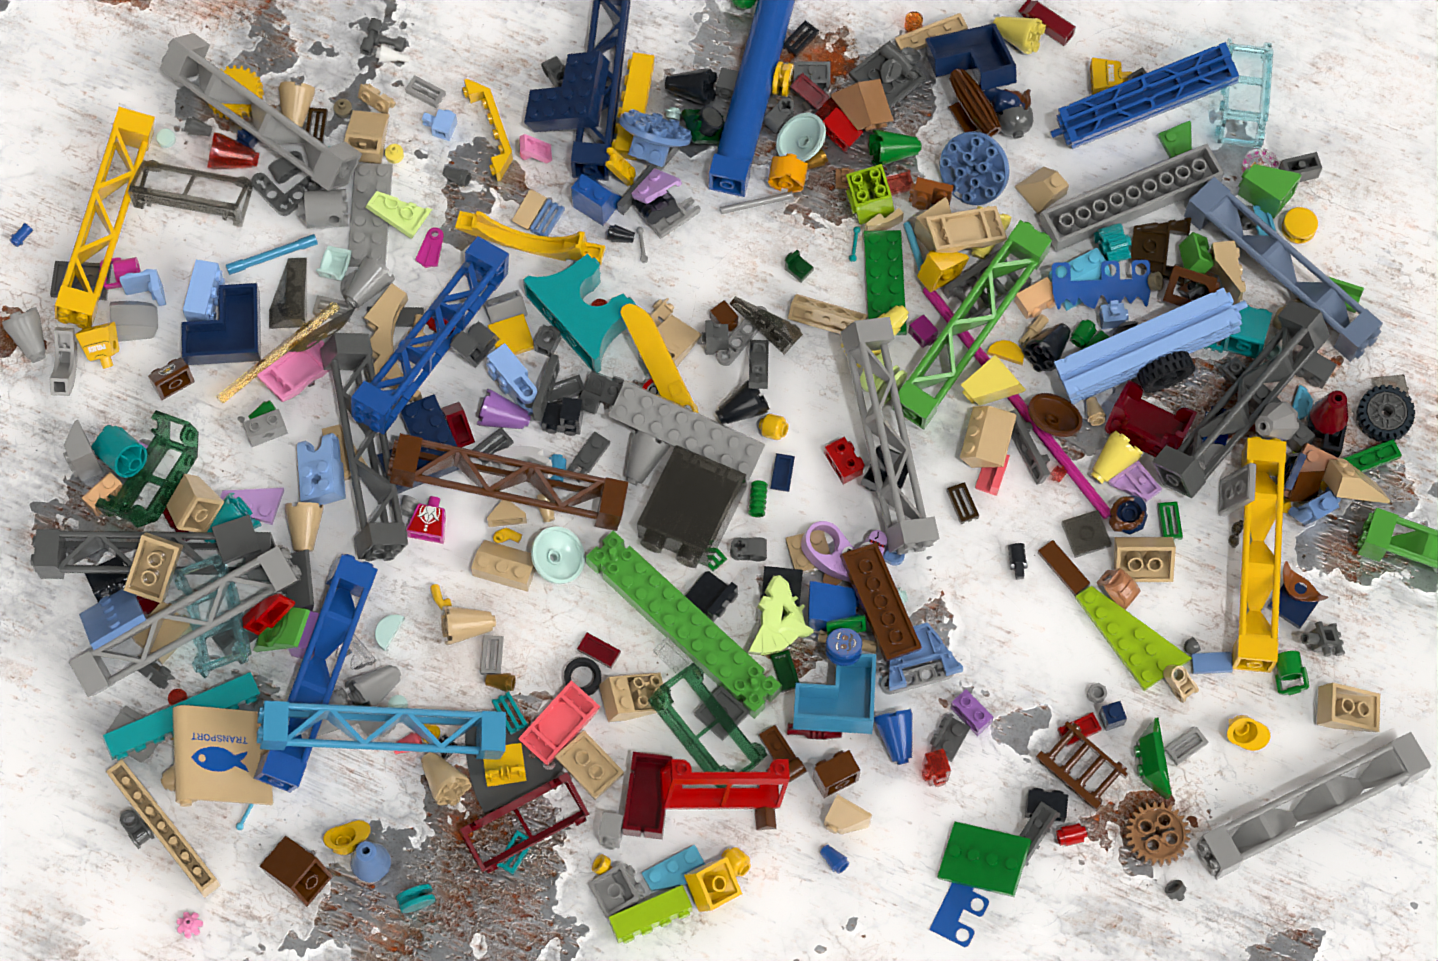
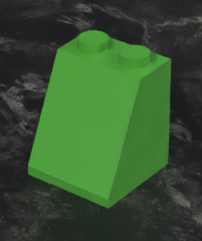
[1238,164,1302,219]

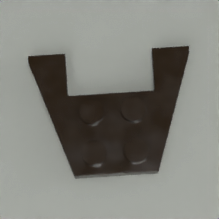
[1129,217,1191,286]

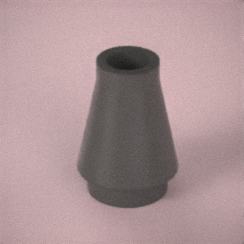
[184,117,213,137]
[443,166,472,187]

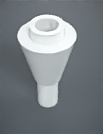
[376,45,410,63]

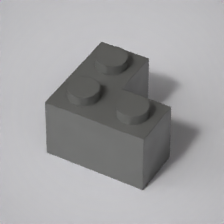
[450,321,499,368]

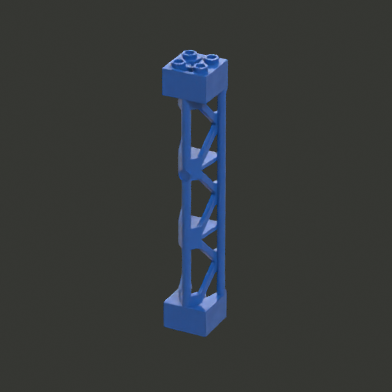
[351,236,509,435]

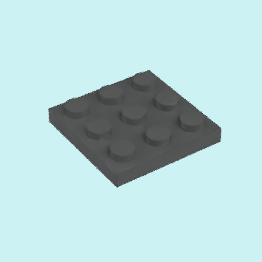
[849,40,926,109]

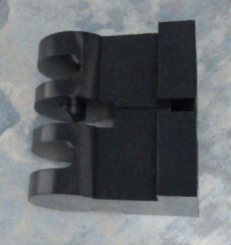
[632,190,679,224]

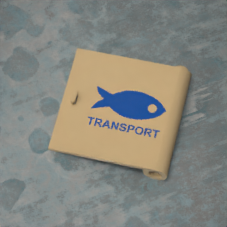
[173,705,273,807]

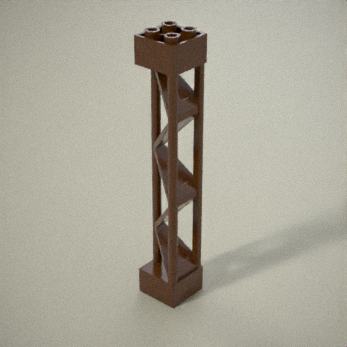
[387,433,629,531]

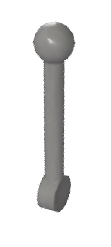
[636,227,648,263]

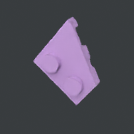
[631,168,682,204]
[1109,461,1162,502]

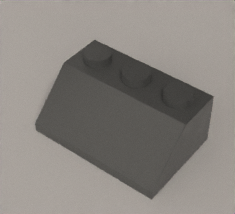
[282,549,314,611]

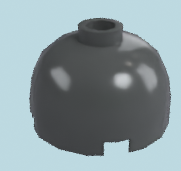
[996,106,1033,139]

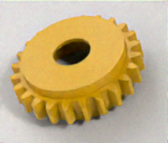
[207,65,264,120]

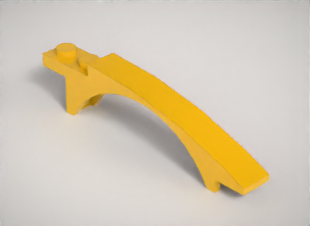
[455,211,606,265]

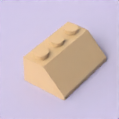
[960,406,1017,468]
[1114,537,1176,582]
[471,540,536,592]

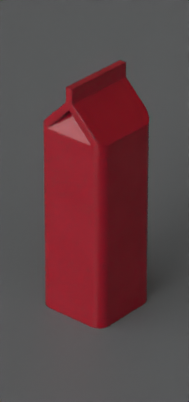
[1018,0,1076,46]

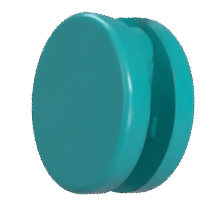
[396,884,436,913]

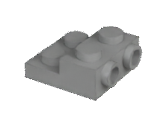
[588,863,645,919]

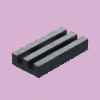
[783,20,819,58]

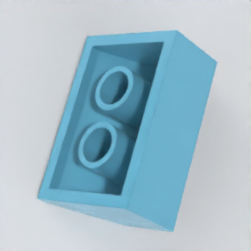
[1048,248,1112,311]

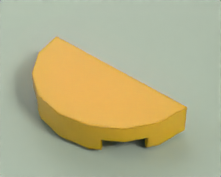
[987,340,1024,365]

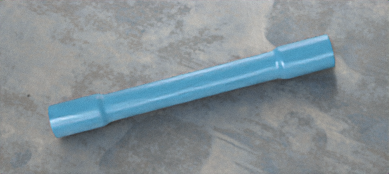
[226,234,318,275]

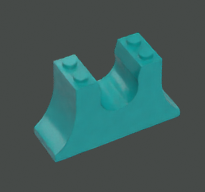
[523,254,636,373]

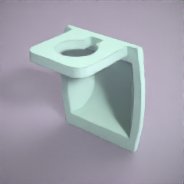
[316,246,351,281]

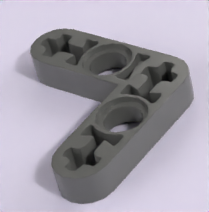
[251,173,321,216]

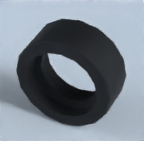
[564,658,601,696]

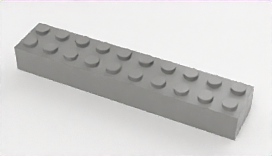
[1040,144,1224,252]

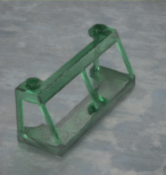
[648,662,768,788]

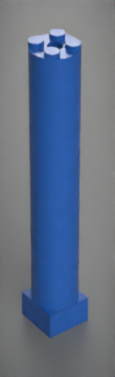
[709,0,795,197]

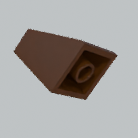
[259,836,333,907]

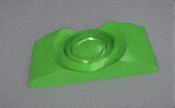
[253,607,310,652]

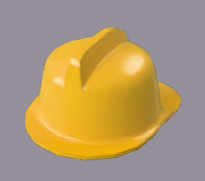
[1227,715,1270,751]
[323,820,371,855]

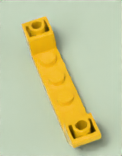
[462,78,513,181]

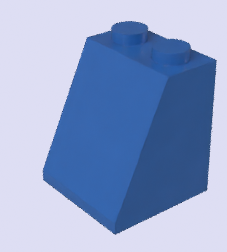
[571,174,623,226]
[808,581,860,631]

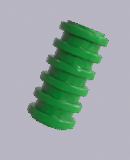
[748,480,768,518]

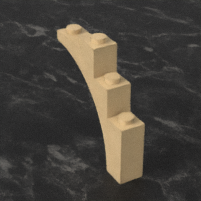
[364,283,423,402]

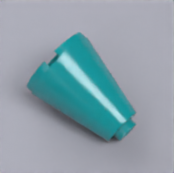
[204,493,255,543]

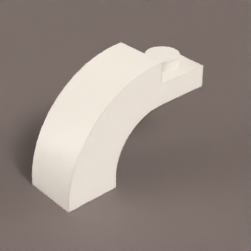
[490,446,553,479]

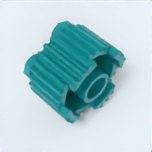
[1093,223,1131,265]

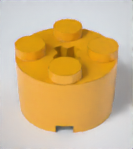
[768,153,808,193]

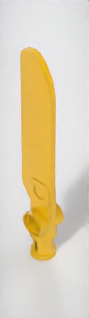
[621,303,699,413]

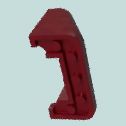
[1105,380,1198,458]

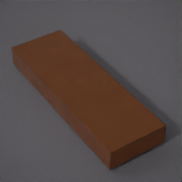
[1038,540,1090,596]

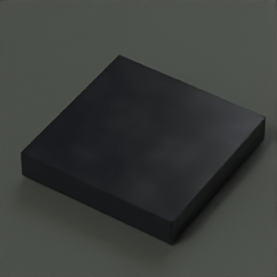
[761,566,803,607]

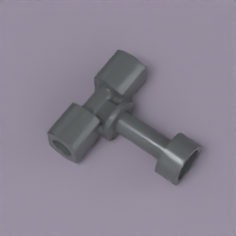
[360,18,406,56]

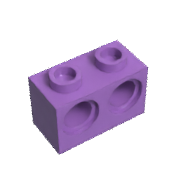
[950,689,994,736]

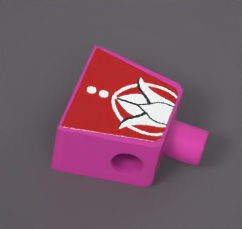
[406,496,446,544]

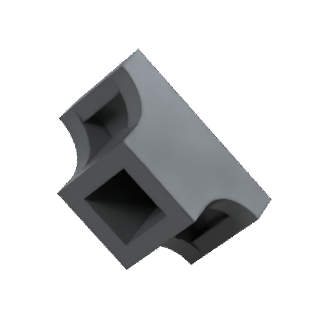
[702,320,729,355]

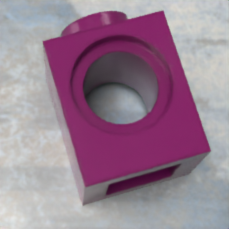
[908,314,938,348]

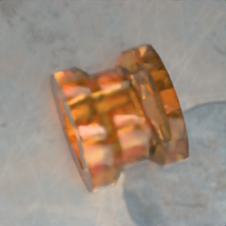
[904,11,923,33]

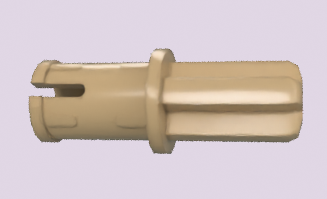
[1018,314,1049,348]

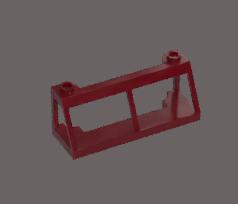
[459,772,590,874]

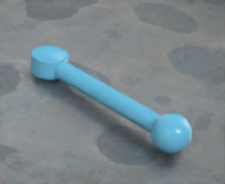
[236,804,254,830]

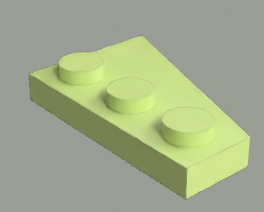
[365,191,432,239]

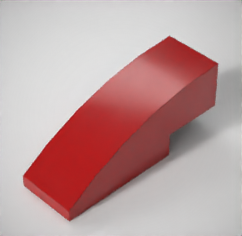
[242,594,295,635]

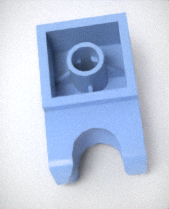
[486,343,537,415]
[297,433,346,506]

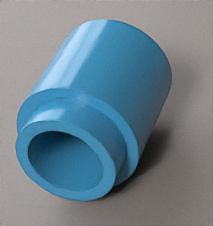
[549,454,567,482]

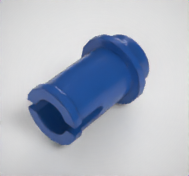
[10,223,33,247]

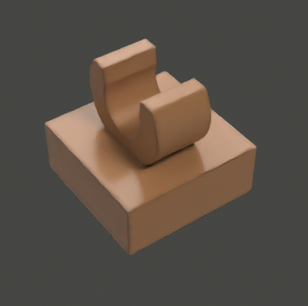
[835,168,854,189]

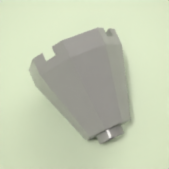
[1255,401,1299,441]

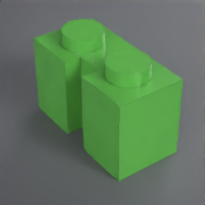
[1179,232,1214,274]

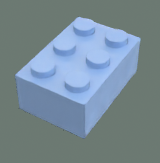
[183,259,225,322]

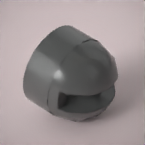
[1184,637,1201,654]

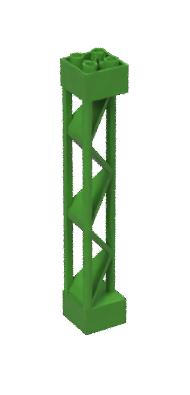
[893,220,1052,430]
[1356,507,1438,569]

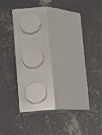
[63,420,103,482]

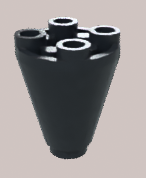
[665,68,717,105]
[1022,323,1071,372]
[715,380,770,424]

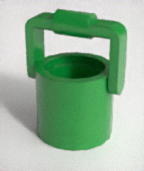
[1275,651,1310,696]

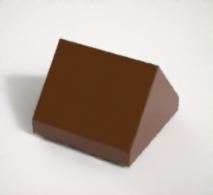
[755,807,777,830]

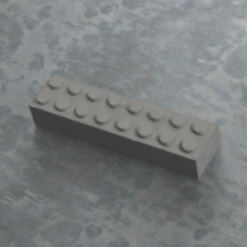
[609,380,765,480]

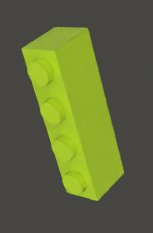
[608,885,692,944]

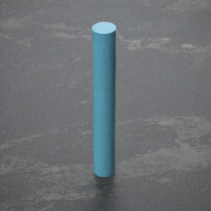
[903,222,924,271]

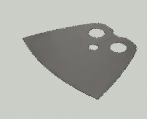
[284,307,356,352]

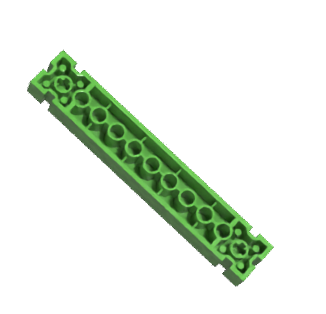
[586,530,782,719]

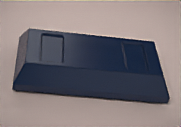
[770,453,795,492]

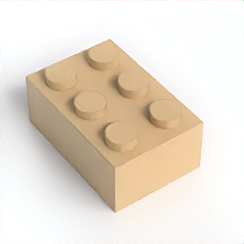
[124,532,183,603]

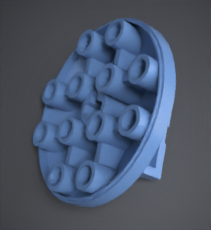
[619,109,692,167]
[940,131,1009,205]

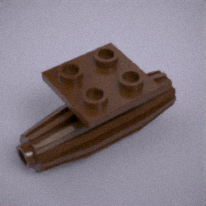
[948,68,1002,137]

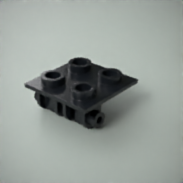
[84,557,129,603]

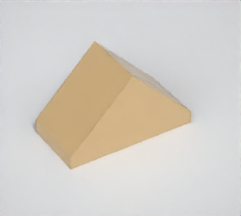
[487,500,527,527]

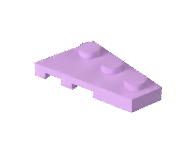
[220,488,285,525]

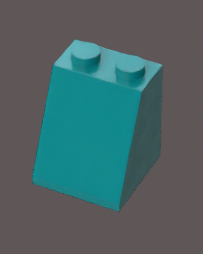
[1223,303,1273,359]

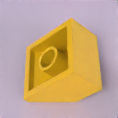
[917,250,970,292]
[684,857,742,912]

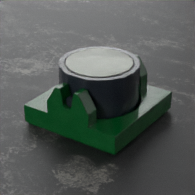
[681,106,725,144]

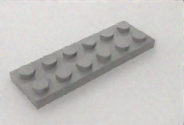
[348,163,393,267]

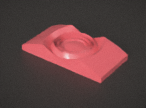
[518,680,600,765]

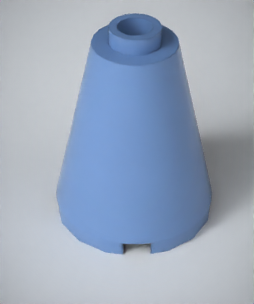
[351,842,391,883]

